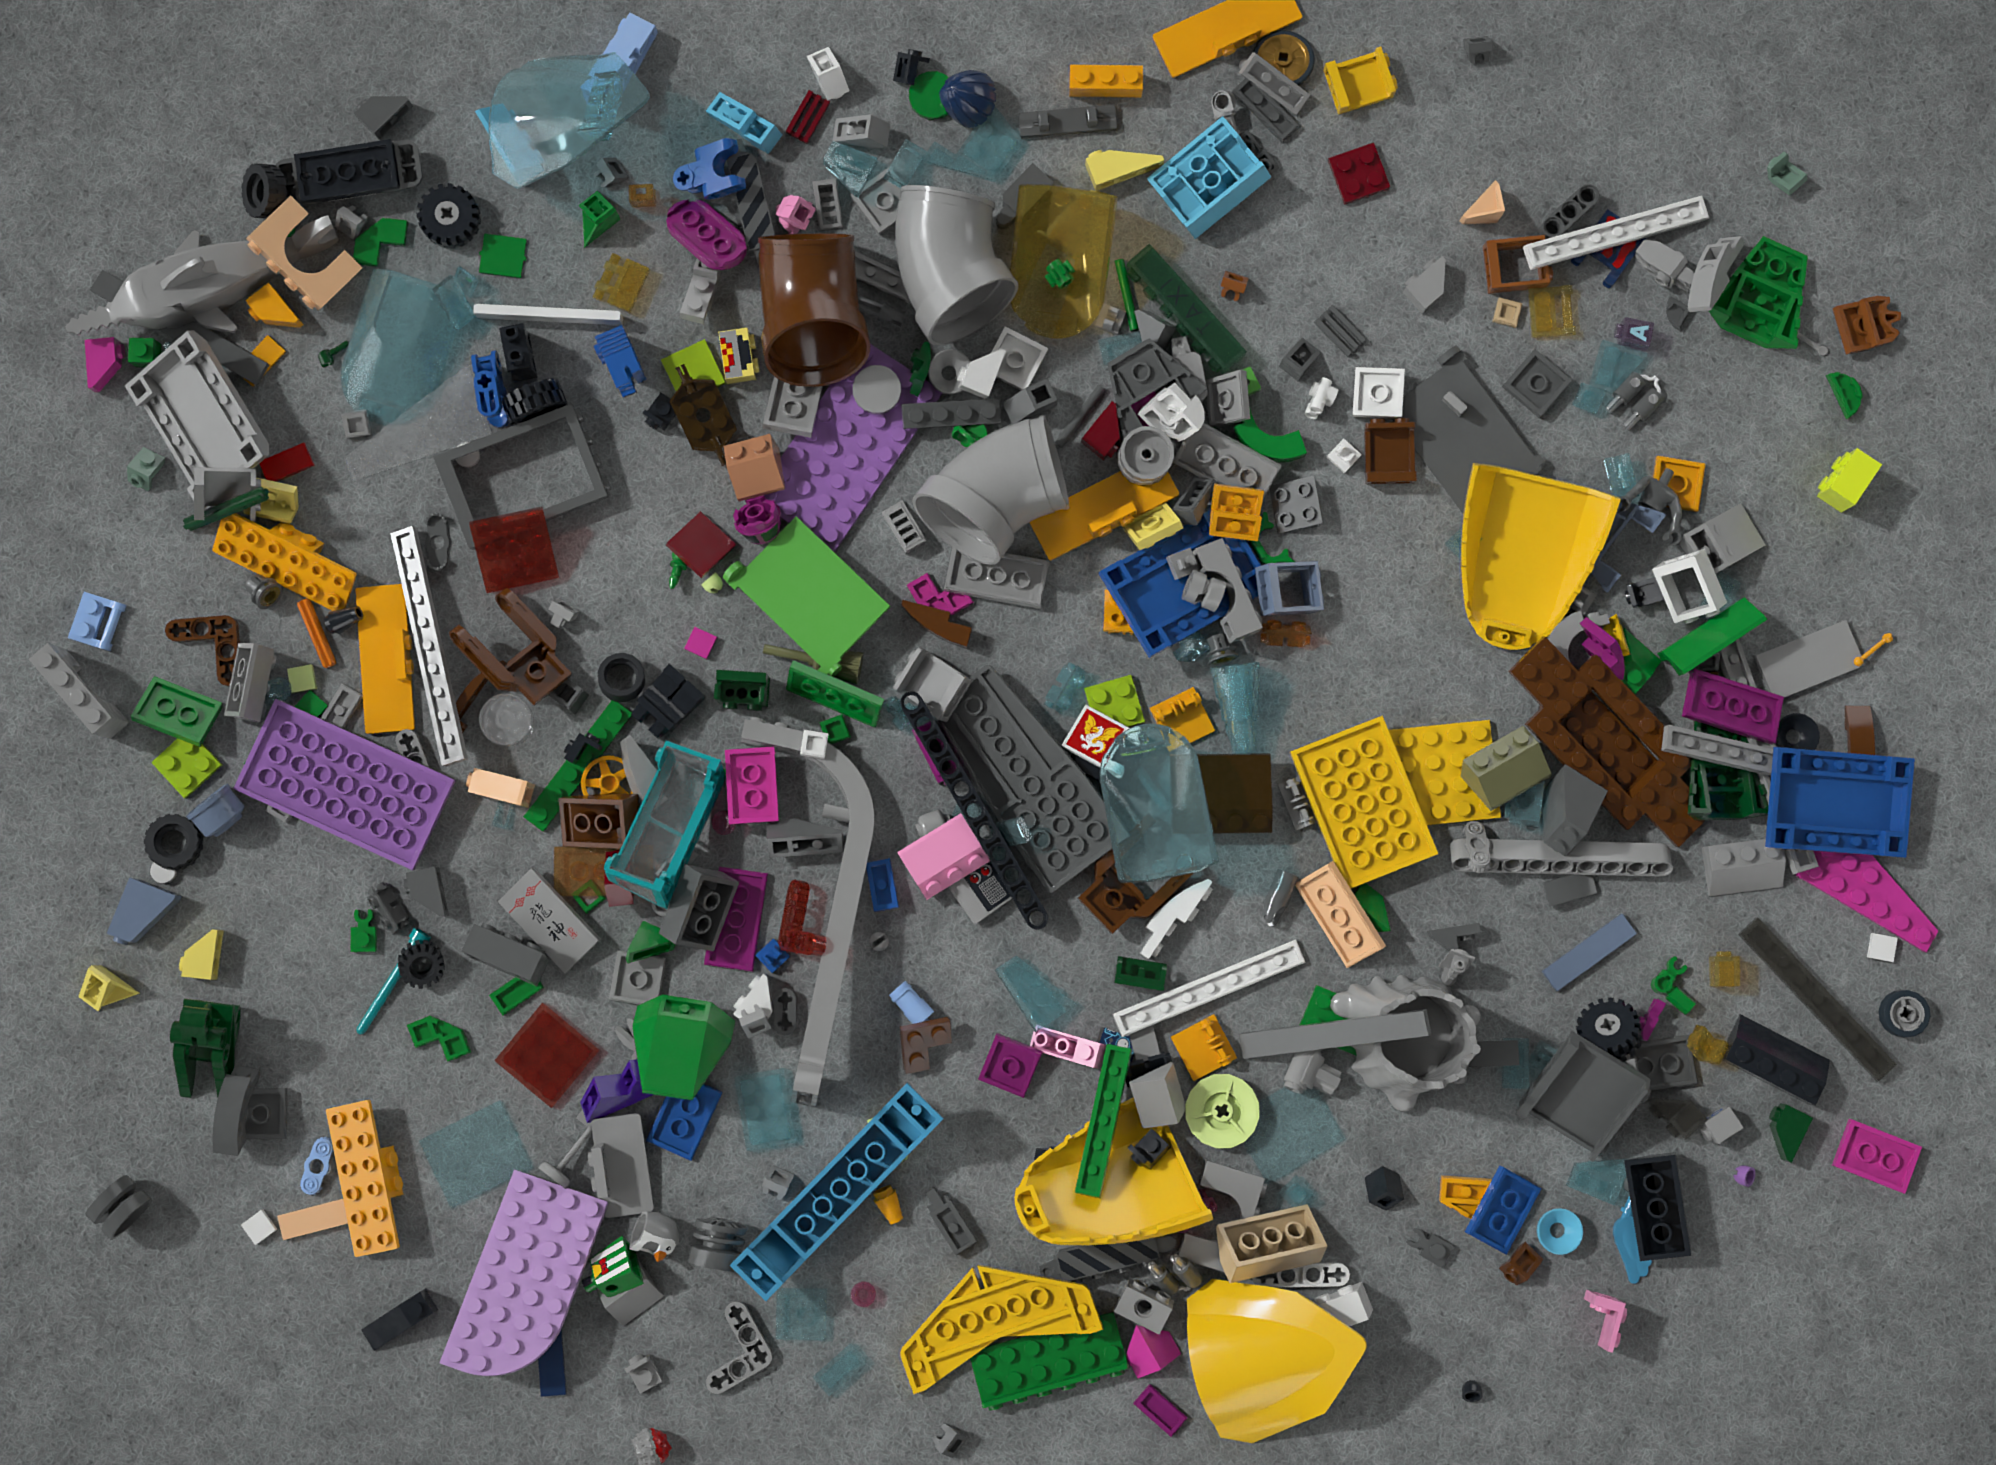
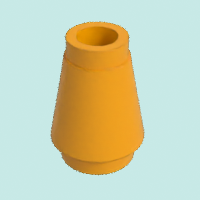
[873,1185,903,1224]

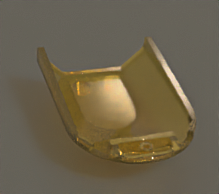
[1010,184,1118,339]

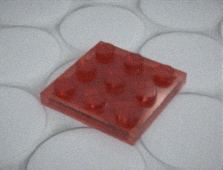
[469,506,559,593]
[494,1003,600,1108]

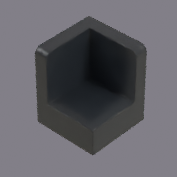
[1365,1166,1404,1211]

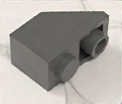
[1003,378,1058,424]

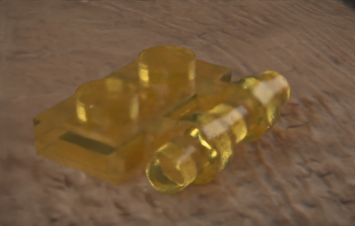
[593,253,650,313]

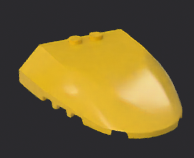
[1461,463,1620,650]
[1014,1097,1213,1245]

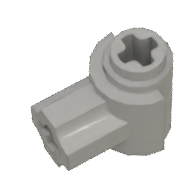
[1283,1049,1341,1095]

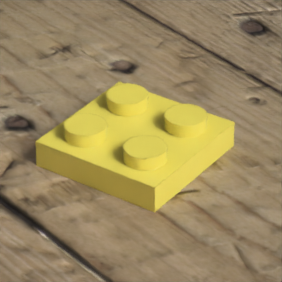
[1123,503,1183,550]

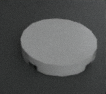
[853,365,901,415]

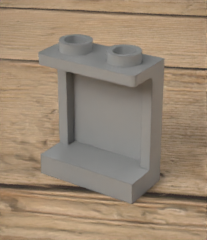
[893,647,973,722]

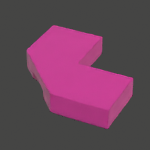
[906,573,973,615]

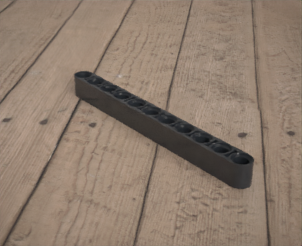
[900,691,1048,930]

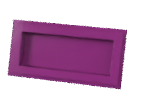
[1133,1384,1187,1437]

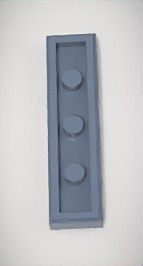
[1541,914,1637,991]

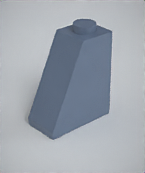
[107,878,182,945]

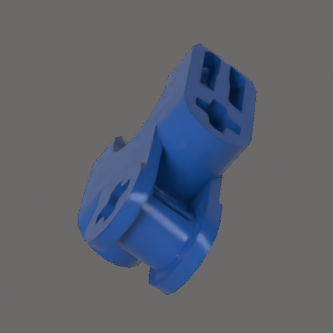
[673,138,746,200]
[471,350,509,428]

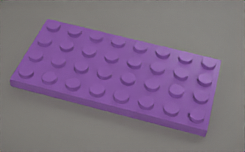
[763,344,943,553]
[233,699,456,870]

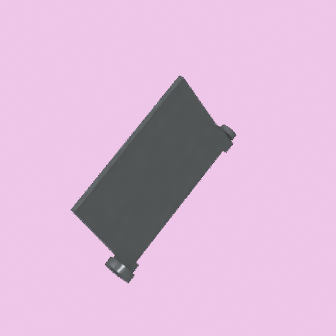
[1392,345,1545,513]

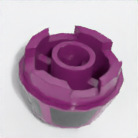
[733,495,781,544]

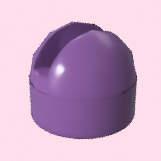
[1733,1165,1755,1187]

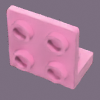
[1584,1289,1627,1353]

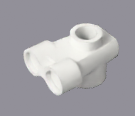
[1305,377,1338,419]

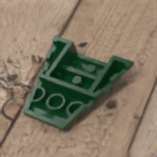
[1688,721,1769,820]

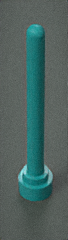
[356,927,431,1035]

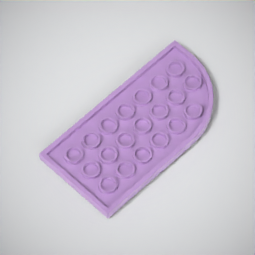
[440,1170,609,1376]

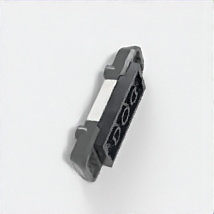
[276,139,423,206]

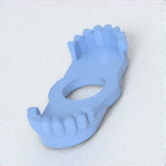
[300,1137,334,1195]

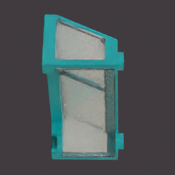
[604,741,726,909]

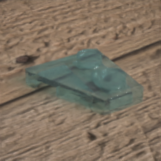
[823,141,878,198]

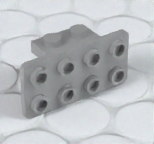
[588,1113,654,1218]

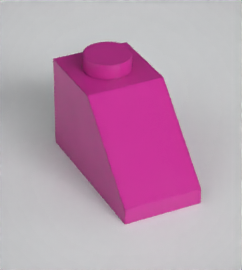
[84,337,126,392]

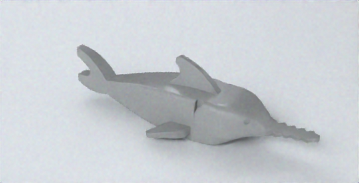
[65,215,339,336]

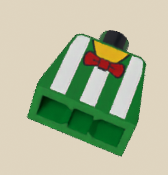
[582,1236,644,1297]

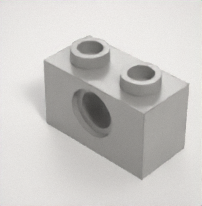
[1114,1278,1174,1334]

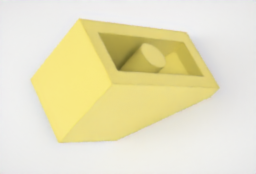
[179,929,224,980]

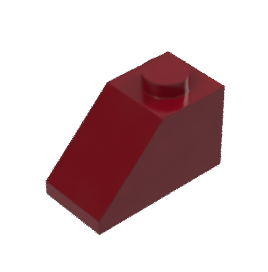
[1081,401,1120,461]

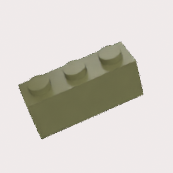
[1461,726,1551,811]

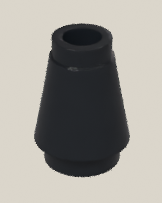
[324,606,363,634]

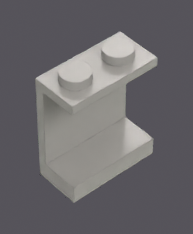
[194,467,261,521]

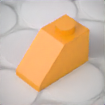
[245,283,304,328]

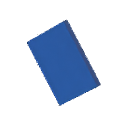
[646,1084,723,1161]
[1465,1165,1542,1255]

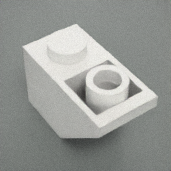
[733,974,774,1019]

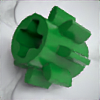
[1044,258,1075,289]

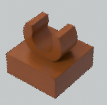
[1221,271,1248,301]

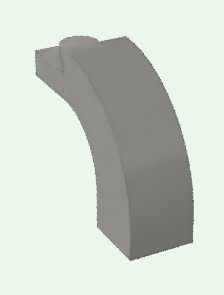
[1546,611,1610,662]

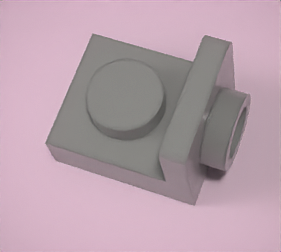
[624,1353,663,1394]

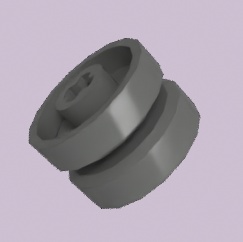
[85,1175,152,1240]

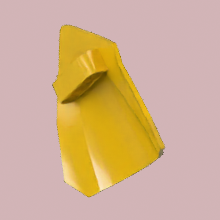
[1187,1279,1367,1443]

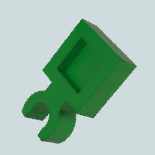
[350,909,377,952]

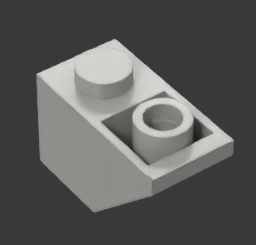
[1403,256,1446,314]

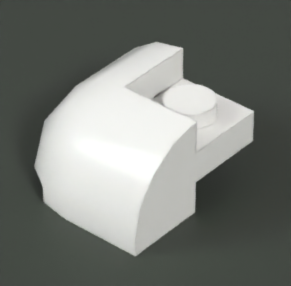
[1138,383,1205,442]

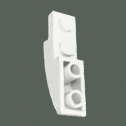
[1140,879,1213,959]

